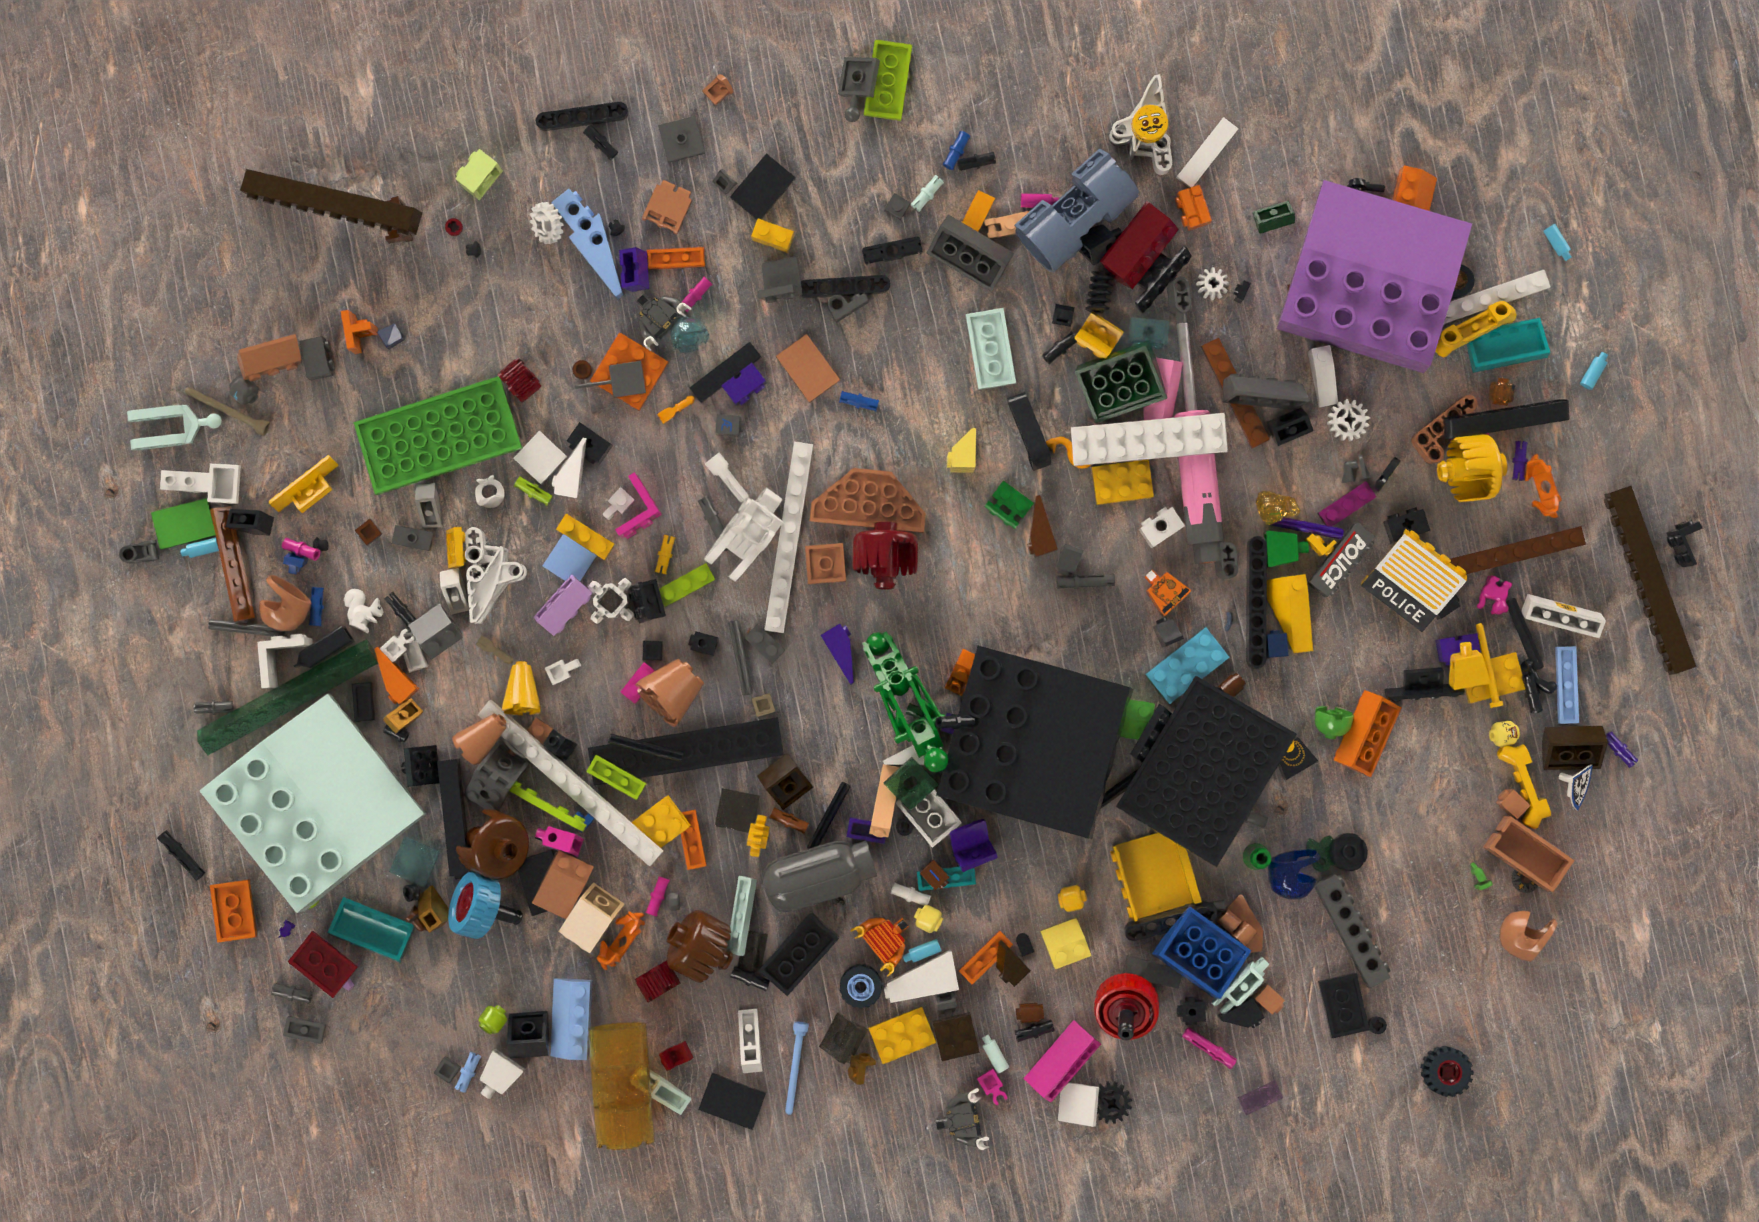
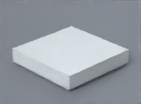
[513,431,568,485]
[1058,1082,1099,1127]

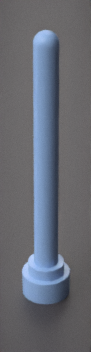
[785,1021,809,1115]

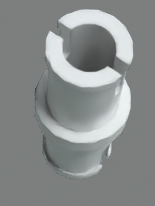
[890,882,931,906]

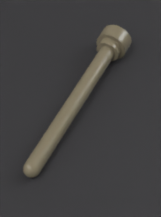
[185,388,270,436]

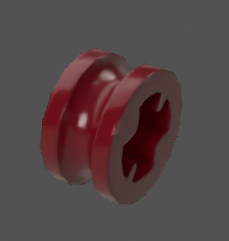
[445,218,463,236]

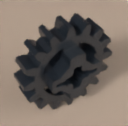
[1097,1081,1132,1124]

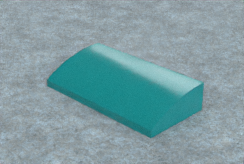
[1467,318,1550,373]
[327,897,414,963]

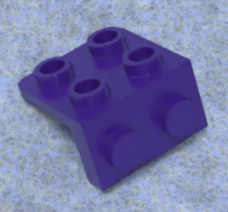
[949,819,998,872]

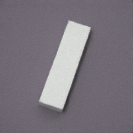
[1176,117,1238,188]

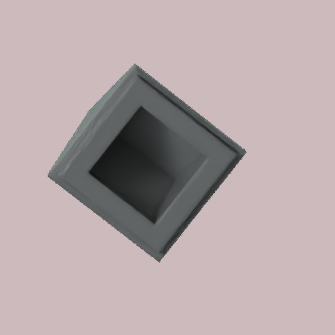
[712,169,738,195]

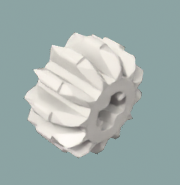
[1196,267,1229,301]

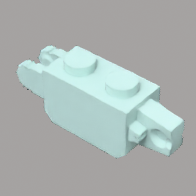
[1212,957,1269,1014]

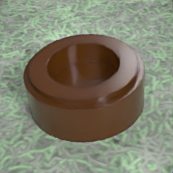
[572,360,592,380]

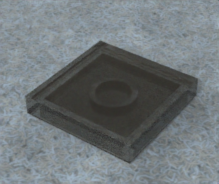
[715,788,760,833]

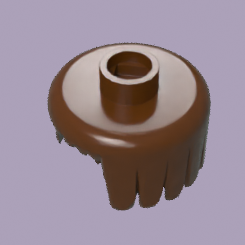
[456,809,529,880]
[666,910,733,983]

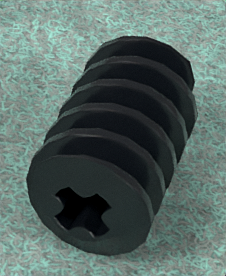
[1085,271,1115,313]

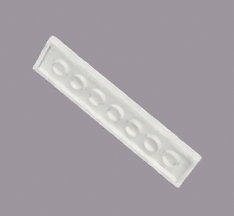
[1071,413,1228,466]

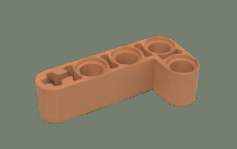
[1411,395,1478,464]

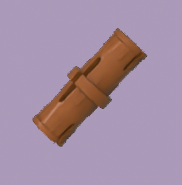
[769,807,809,834]

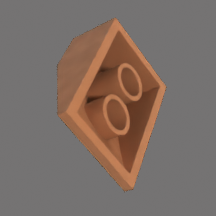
[532,850,594,919]

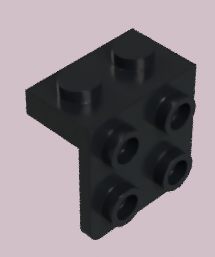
[1666,520,1703,567]

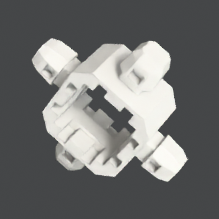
[588,578,634,624]

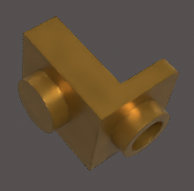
[848,1053,876,1085]

